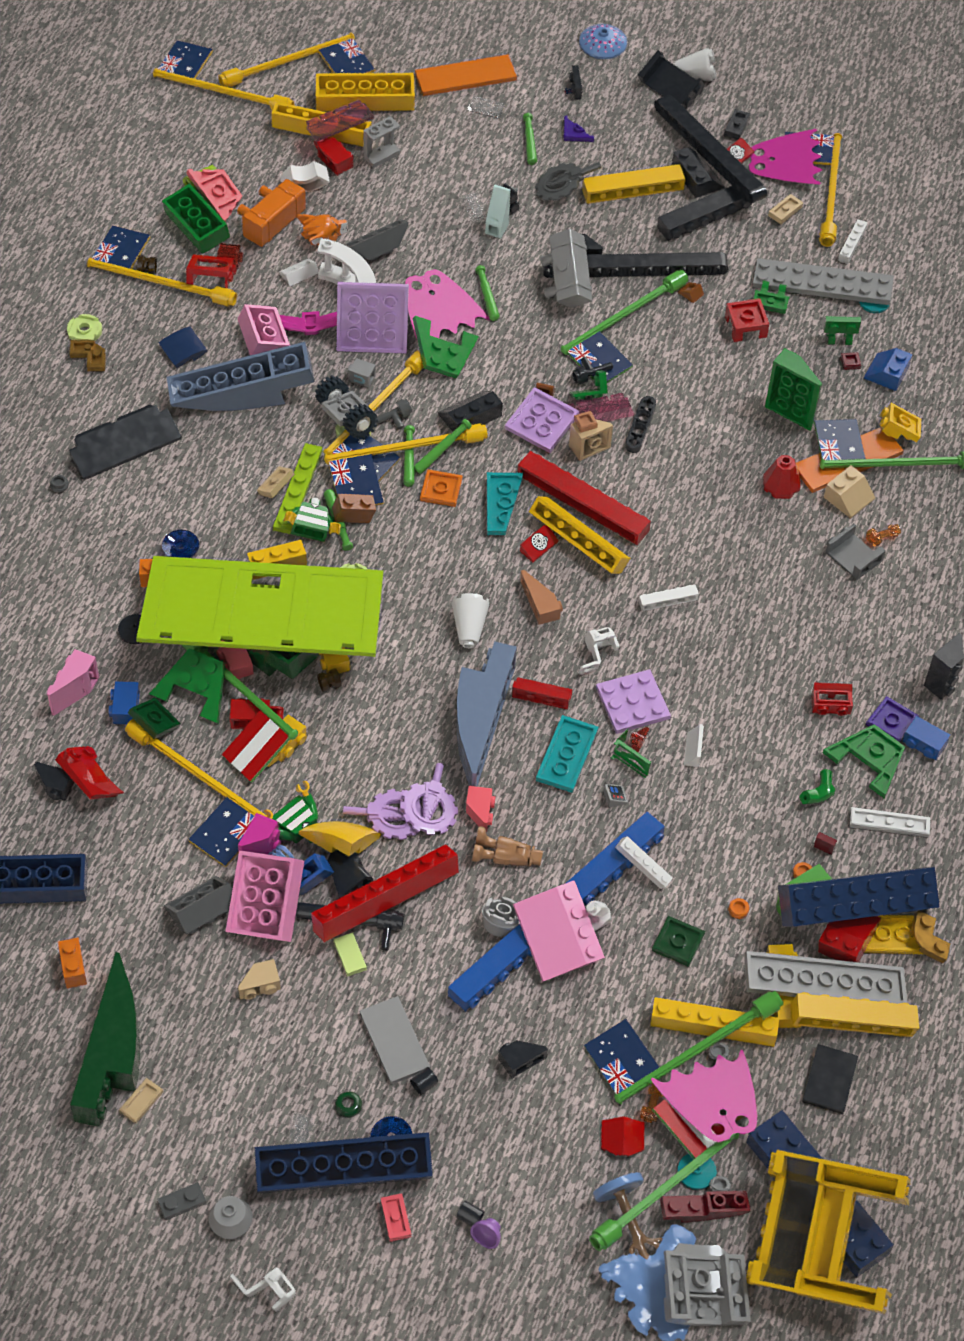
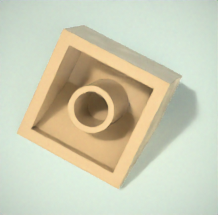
[569,420,613,461]
[824,465,875,519]

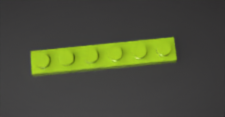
[273,443,323,535]

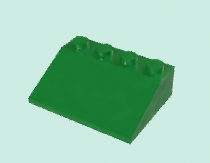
[765,348,822,431]

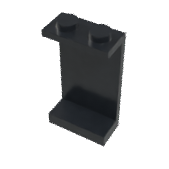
[637,50,705,109]

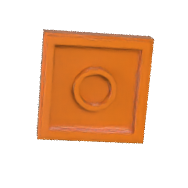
[420,469,463,507]

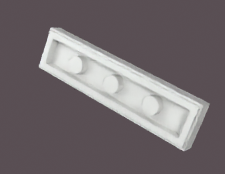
[849,807,930,837]

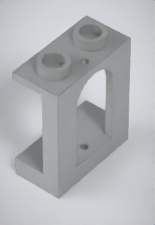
[363,116,400,168]

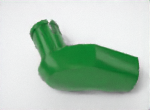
[799,769,836,804]

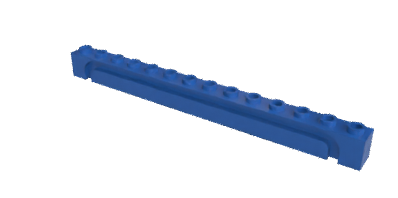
[448,811,665,1012]

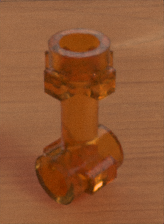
[866,524,901,547]
[640,1083,663,1123]

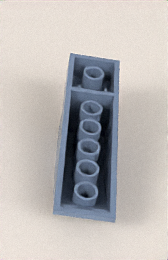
[167,342,315,411]
[456,641,517,787]

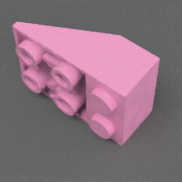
[47,649,99,715]

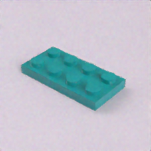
[536,715,599,793]

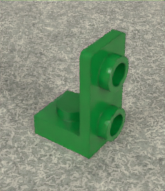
[570,370,608,400]

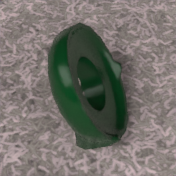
[335,1091,362,1118]

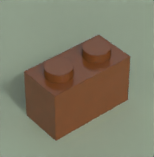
[332,494,376,523]

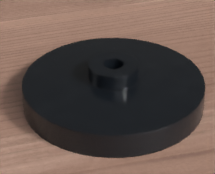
[118,614,143,644]

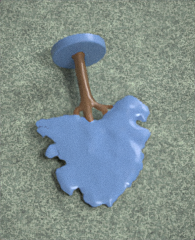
[593,1172,696,1341]

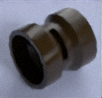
[137,255,157,274]
[317,668,342,692]

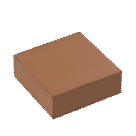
[574,411,598,433]

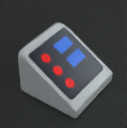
[604,784,628,808]

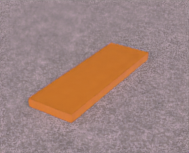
[415,54,517,96]
[796,427,904,493]

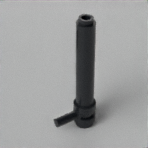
[295,902,404,950]

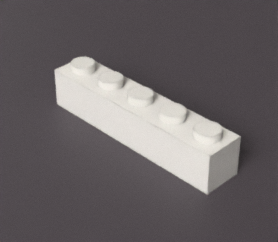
[838,219,868,264]
[639,585,699,611]
[615,836,673,889]

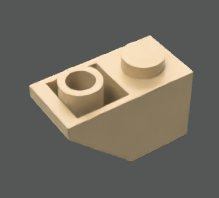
[238,959,281,1000]

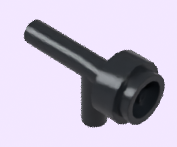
[572,357,613,384]

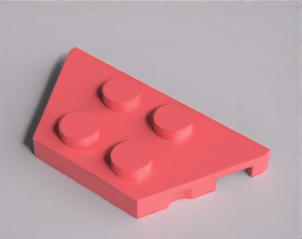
[186,169,242,222]

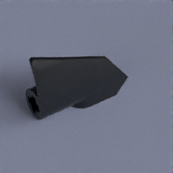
[328,849,373,898]

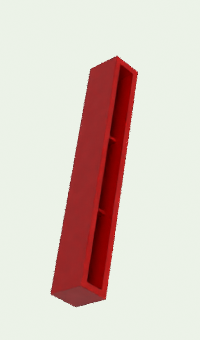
[517,451,651,545]
[311,844,459,942]

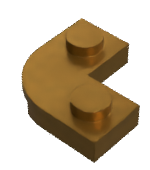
[70,340,106,371]
[911,910,950,963]

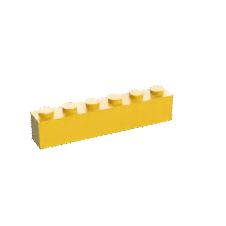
[271,102,372,147]
[582,164,685,204]
[529,496,631,574]
[791,992,919,1037]
[650,997,779,1047]

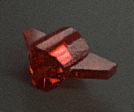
[630,727,650,753]

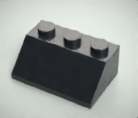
[672,147,725,198]
[438,391,503,432]
[924,633,964,700]

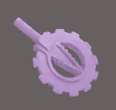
[400,763,458,835]
[343,789,422,840]

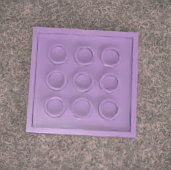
[336,282,409,353]

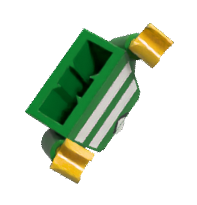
[283,498,341,542]
[264,781,319,843]

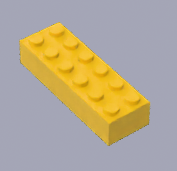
[316,73,415,111]

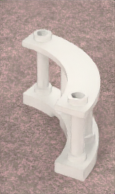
[317,238,376,284]

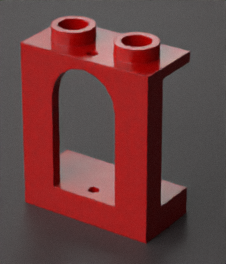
[186,254,237,288]

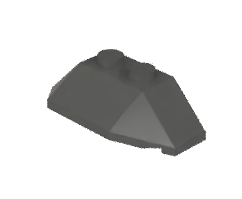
[343,219,409,261]

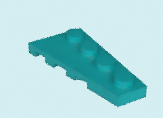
[487,472,523,535]

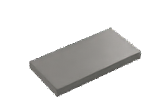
[359,996,430,1085]

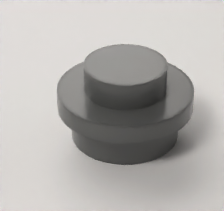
[50,475,69,492]

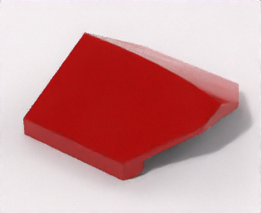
[601,1116,644,1156]

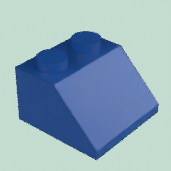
[864,348,913,391]

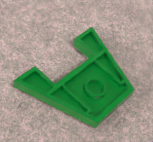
[413,316,479,378]
[149,648,225,724]
[822,724,905,799]

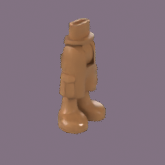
[472,826,543,867]

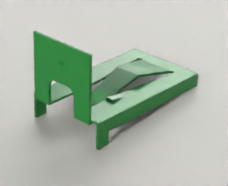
[610,728,651,778]

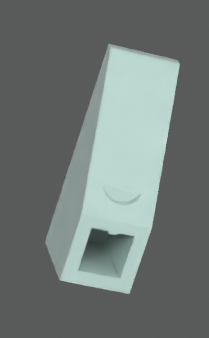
[485,185,510,239]

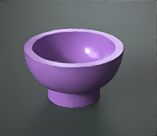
[470,1218,501,1249]

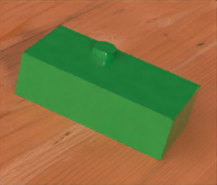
[162,183,230,254]

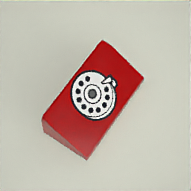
[727,138,754,163]
[520,524,559,563]

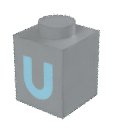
[347,358,376,388]

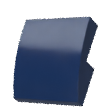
[158,326,208,368]

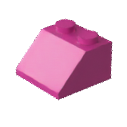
[238,813,281,855]

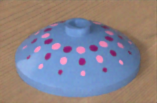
[579,24,627,59]

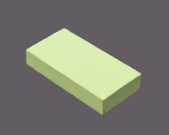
[333,932,367,977]

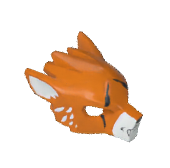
[297,214,347,246]

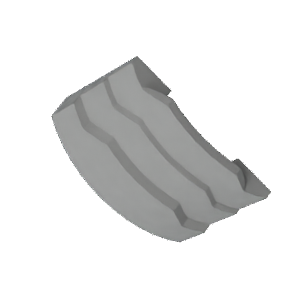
[664,1243,751,1326]

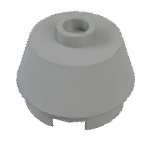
[482,896,520,937]
[209,1196,253,1239]

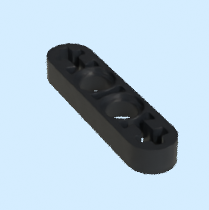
[626,396,656,453]

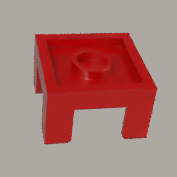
[725,299,770,342]

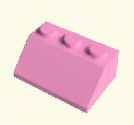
[237,304,290,356]

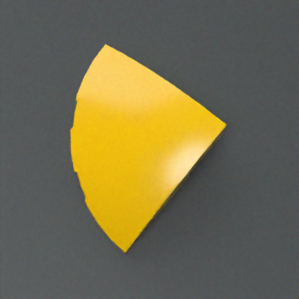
[299,821,381,856]

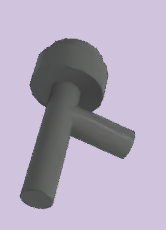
[376,399,412,430]

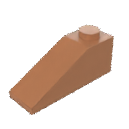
[520,570,563,625]

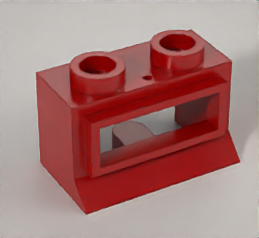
[811,682,853,716]

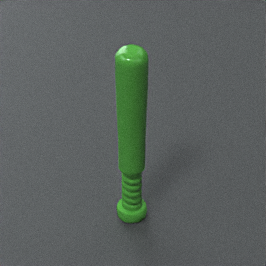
[523,113,537,165]
[475,265,500,321]
[414,419,472,474]
[403,425,415,487]
[324,489,353,551]

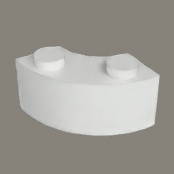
[280,161,330,192]

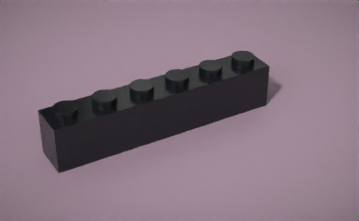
[657,186,752,241]

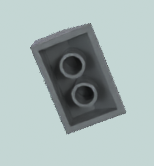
[163,876,232,934]

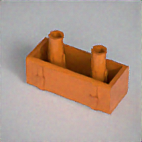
[237,179,306,247]

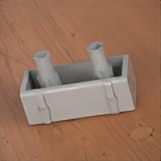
[540,229,592,308]

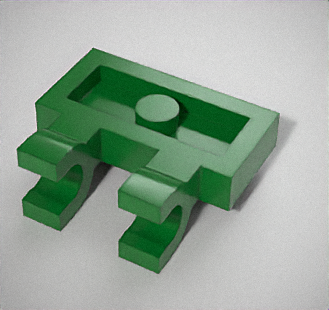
[753,281,789,314]
[823,316,861,345]

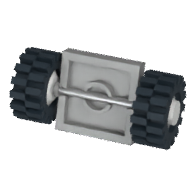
[315,375,378,439]

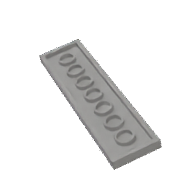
[753,258,894,305]
[744,951,908,1004]

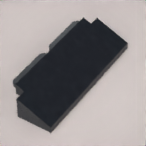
[69,405,182,481]

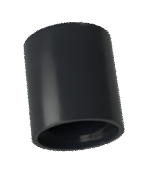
[410,1067,438,1095]
[456,1200,485,1227]

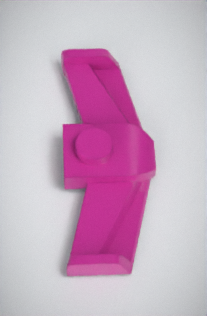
[279,311,337,335]

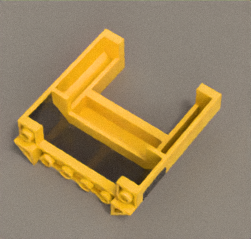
[746,1150,911,1314]

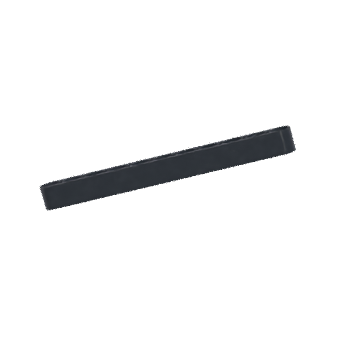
[654,95,767,204]
[542,252,729,278]

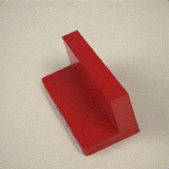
[512,677,573,710]

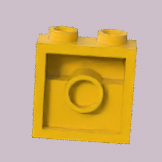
[879,403,921,443]

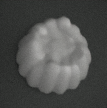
[709,1042,729,1060]
[710,1176,731,1191]

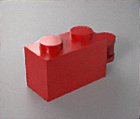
[314,136,354,176]
[230,698,284,729]

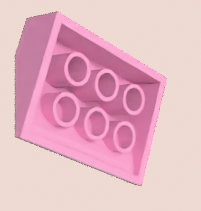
[225,851,304,942]
[513,880,605,982]

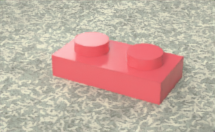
[381,1193,411,1242]

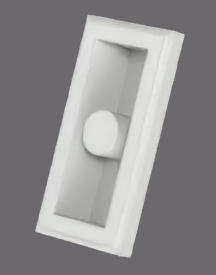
[279,259,319,286]
[684,724,704,767]

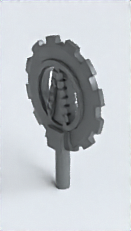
[535,162,602,201]

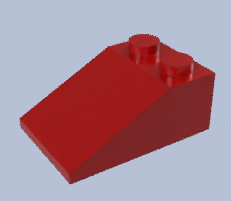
[818,916,881,963]

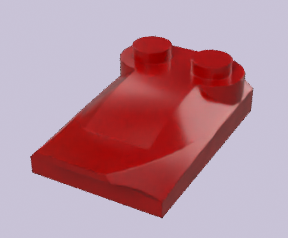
[55,746,124,800]

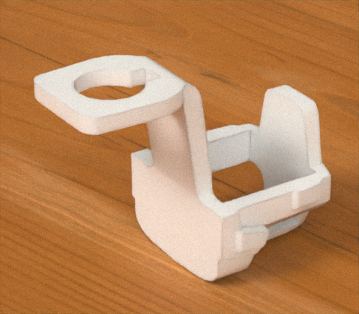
[578,627,619,675]
[230,1268,296,1312]

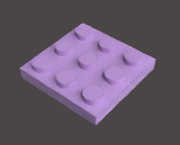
[505,387,579,453]
[596,669,671,734]

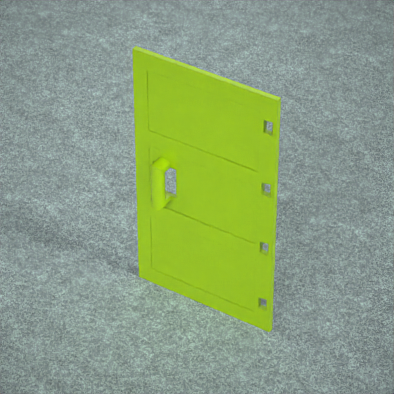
[136,556,383,657]

